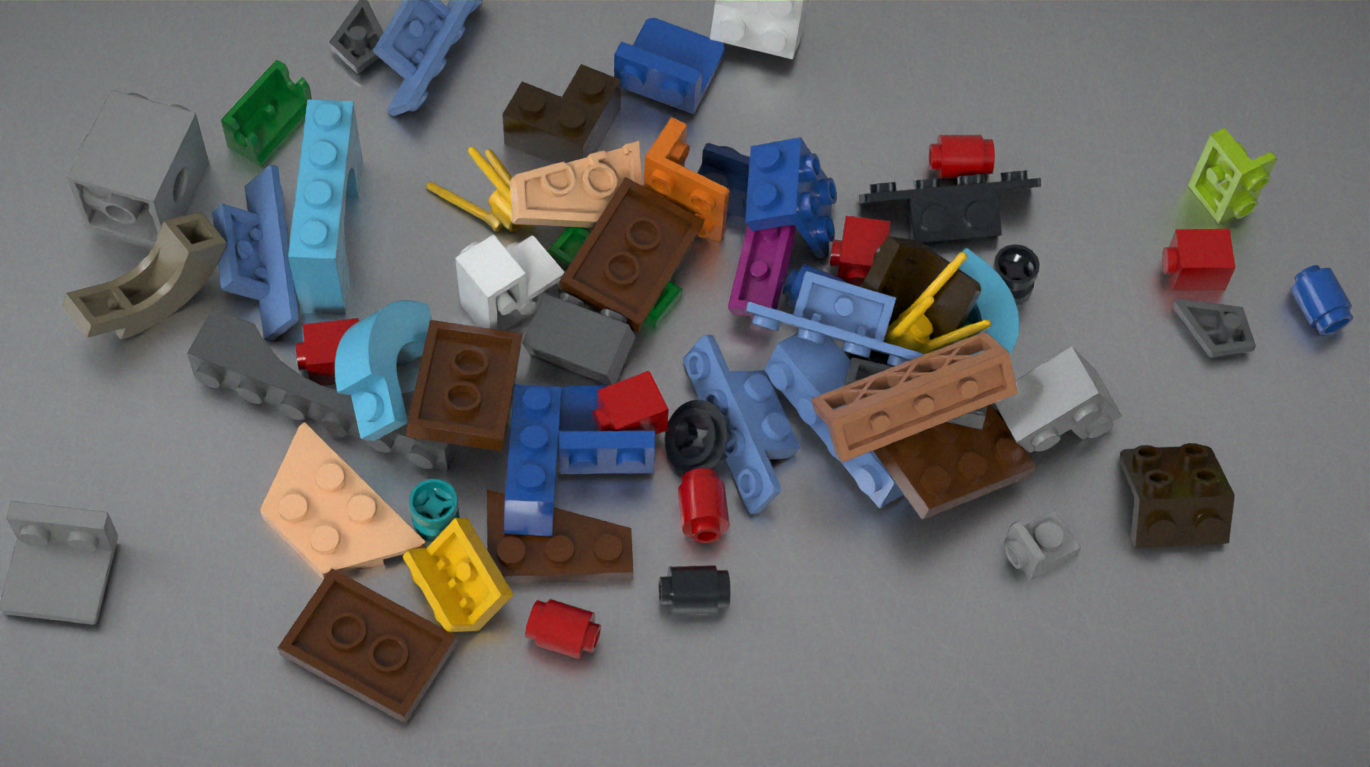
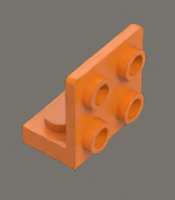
[644,117,729,242]

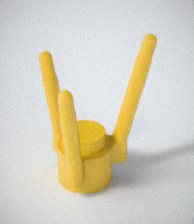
[426,146,525,232]
[884,252,991,354]

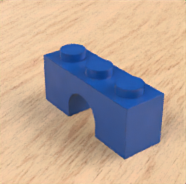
[504,384,562,536]

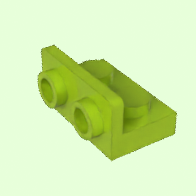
[1188,128,1277,224]

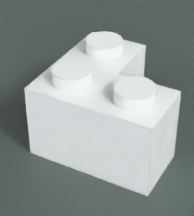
[710,0,809,59]
[455,234,566,331]

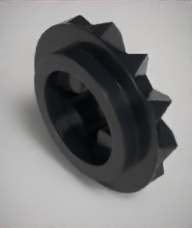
[665,400,733,473]

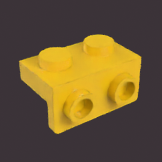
[403,518,514,632]

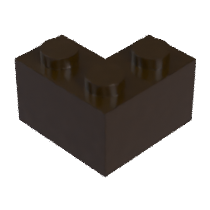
[502,64,621,164]

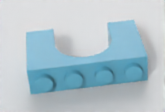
[288,99,363,315]

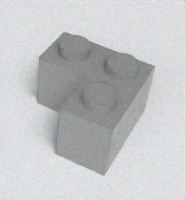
[995,346,1122,453]

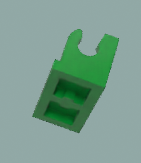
[221,59,312,168]

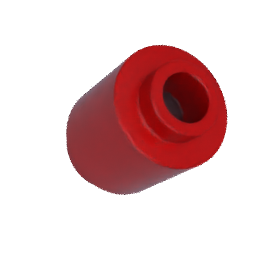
[929,135,995,179]
[678,468,730,543]
[525,599,602,660]

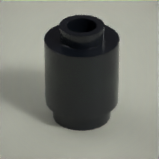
[658,565,731,615]

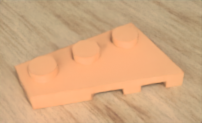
[510,141,643,228]

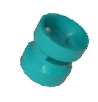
[409,479,460,542]

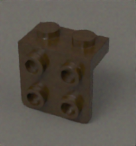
[859,236,981,352]
[1119,443,1235,548]

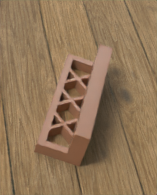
[811,331,1018,463]

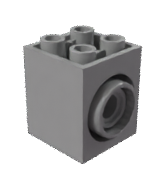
[67,90,209,245]

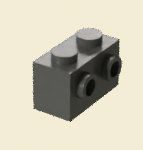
[522,293,636,385]

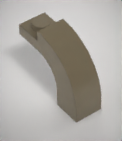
[62,211,227,340]

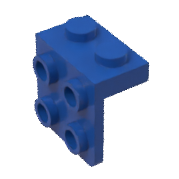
[614,18,725,114]
[745,137,837,258]
[559,385,655,474]

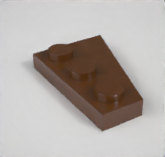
[487,489,633,584]

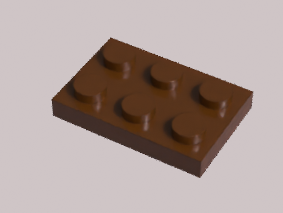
[558,177,705,333]
[406,320,523,451]
[873,404,1037,520]
[277,568,458,724]

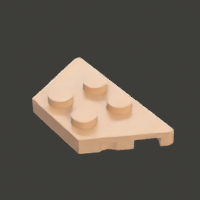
[260,422,426,580]

